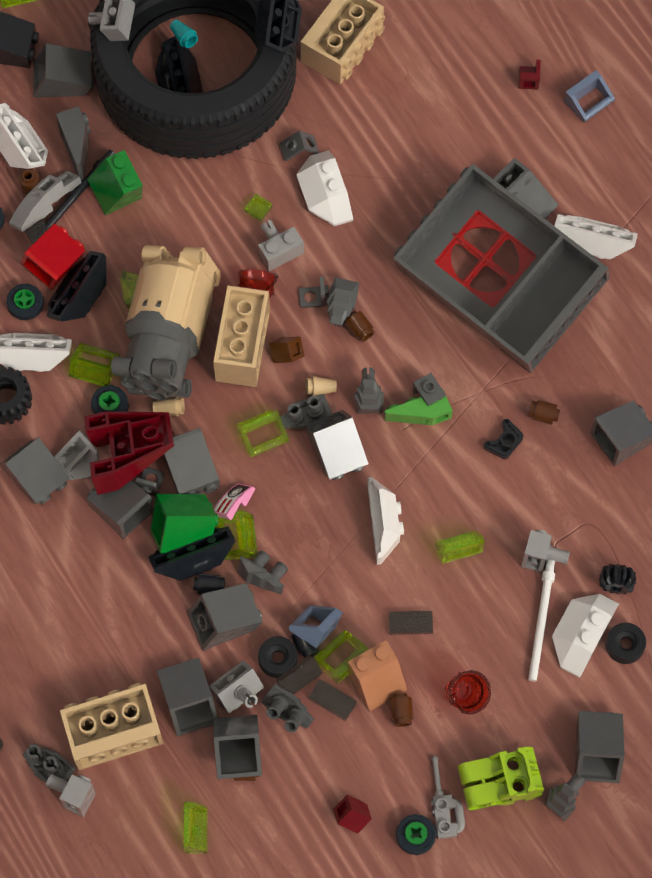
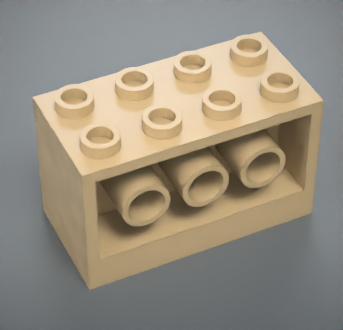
[300,0,385,85]
[213,286,270,387]
[60,683,163,770]

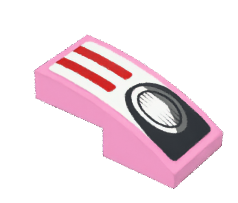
[213,483,255,520]

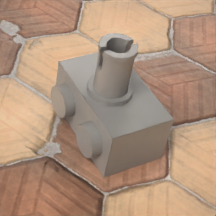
[88,0,135,41]
[258,220,304,271]
[521,530,570,573]
[209,660,264,713]
[46,773,96,817]

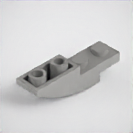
[9,170,82,232]

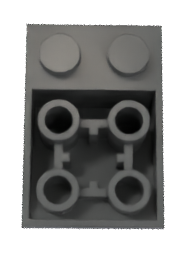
[493,158,558,219]

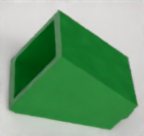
[87,150,143,216]
[150,494,218,553]

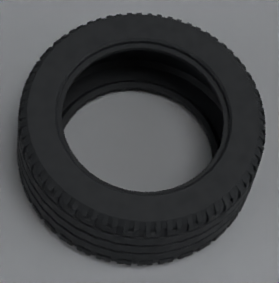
[90,0,296,159]

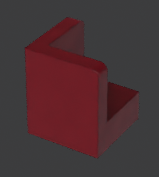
[519,59,541,90]
[333,795,372,833]

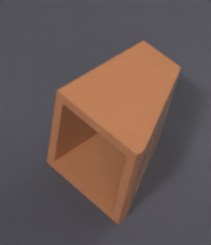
[347,640,407,712]

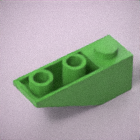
[384,390,453,425]

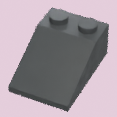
[56,106,91,181]

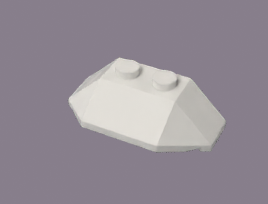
[0,103,48,169]
[296,150,353,226]
[555,214,638,259]
[0,333,72,372]
[367,477,404,565]
[552,594,619,678]

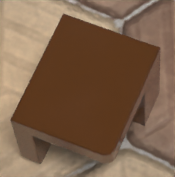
[269,336,305,363]

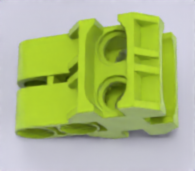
[457,747,544,810]

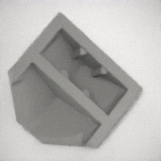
[54,430,99,480]

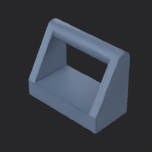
[564,70,615,122]
[289,605,343,648]

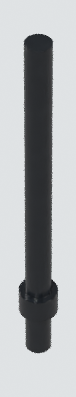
[33,149,115,241]

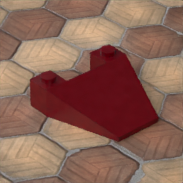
[84,412,174,495]

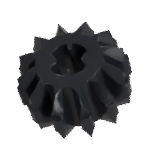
[599,564,636,595]

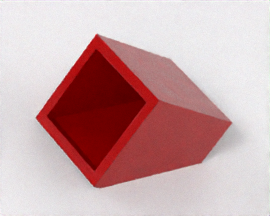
[20,223,86,290]

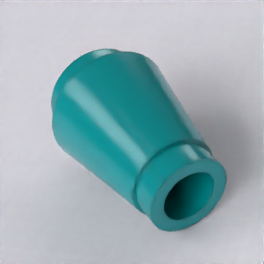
[170,19,198,48]

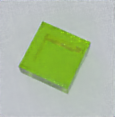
[244,194,273,222]

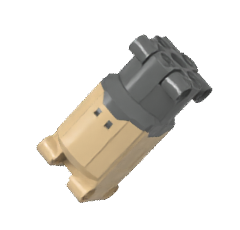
[111,245,221,400]

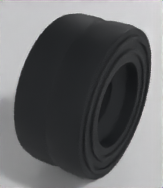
[606,623,646,664]
[258,636,298,678]

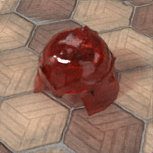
[237,269,279,300]
[445,670,491,715]

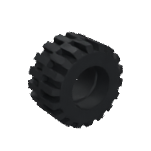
[0,367,33,425]

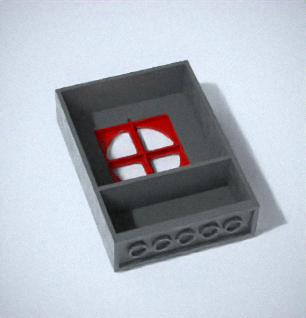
[393,164,610,373]

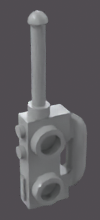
[431,756,465,840]

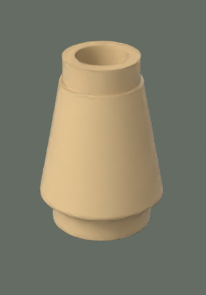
[305,376,337,396]
[153,397,185,417]

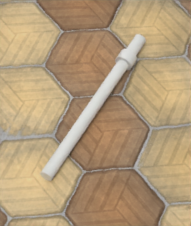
[528,559,555,682]

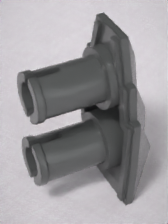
[326,277,359,327]
[354,367,384,414]
[279,394,332,429]
[237,551,288,594]
[261,684,314,733]
[23,744,76,782]
[544,774,585,822]

